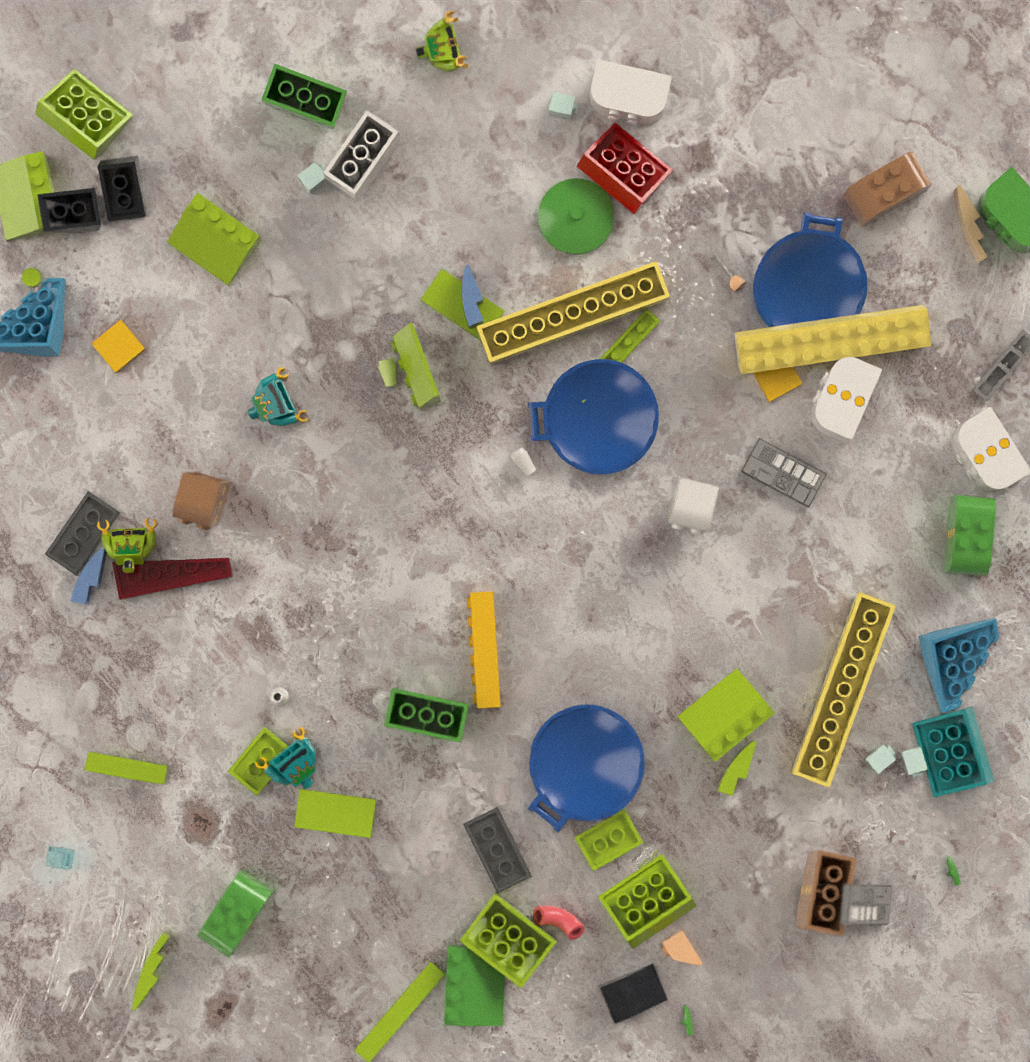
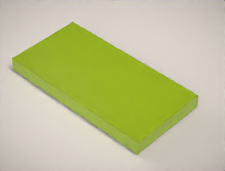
[420,269,505,341]
[294,789,376,838]

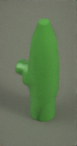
[946,856,961,885]
[681,1005,694,1036]

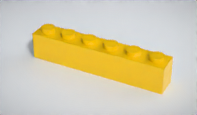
[467,591,501,708]

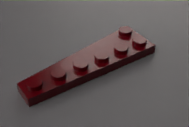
[112,558,233,600]

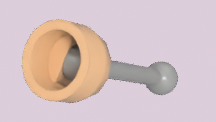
[710,252,746,292]

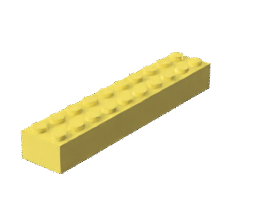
[477,261,670,365]
[734,305,931,374]
[791,592,896,787]

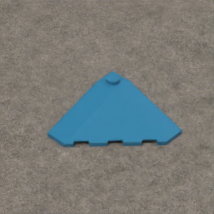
[0,278,66,357]
[919,618,999,713]

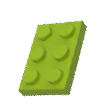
[227,727,288,796]
[574,809,644,871]

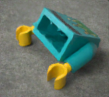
[248,367,308,426]
[255,727,316,789]

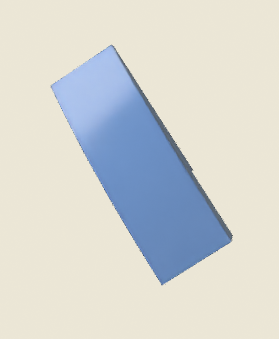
[462,265,484,329]
[70,548,107,605]

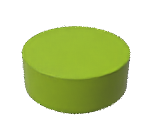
[21,268,42,288]

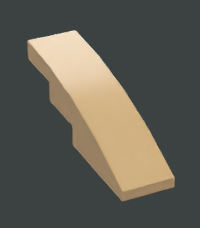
[954,185,988,264]

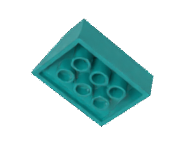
[912,706,994,797]

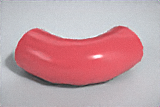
[533,906,585,940]

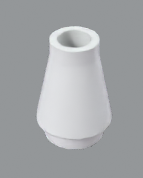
[510,447,536,476]
[270,687,289,706]

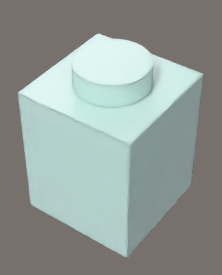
[549,92,578,119]
[298,162,328,194]
[864,744,896,774]
[899,747,927,777]

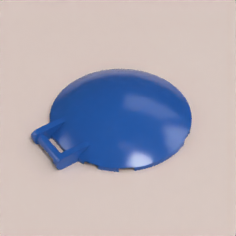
[753,212,868,327]
[528,359,659,474]
[528,704,645,833]

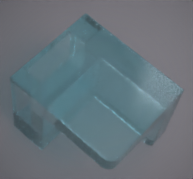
[45,846,75,870]

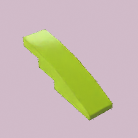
[84,751,167,785]
[132,932,171,1011]

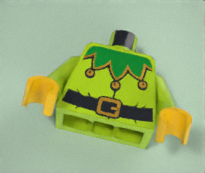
[415,11,469,72]
[97,518,158,573]

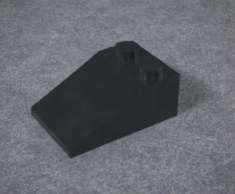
[97,156,146,221]
[37,188,101,233]
[599,963,668,1024]

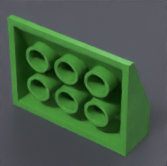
[444,944,505,1026]

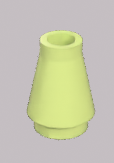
[378,358,397,387]

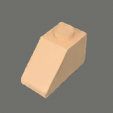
[661,929,703,966]

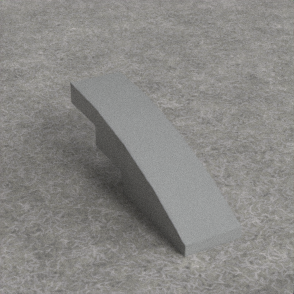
[972,329,1030,401]

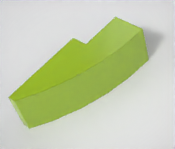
[717,741,757,796]

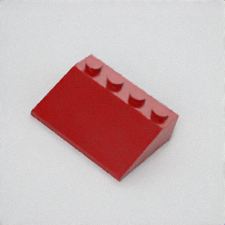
[576,122,673,215]

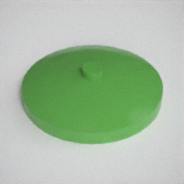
[538,178,614,255]

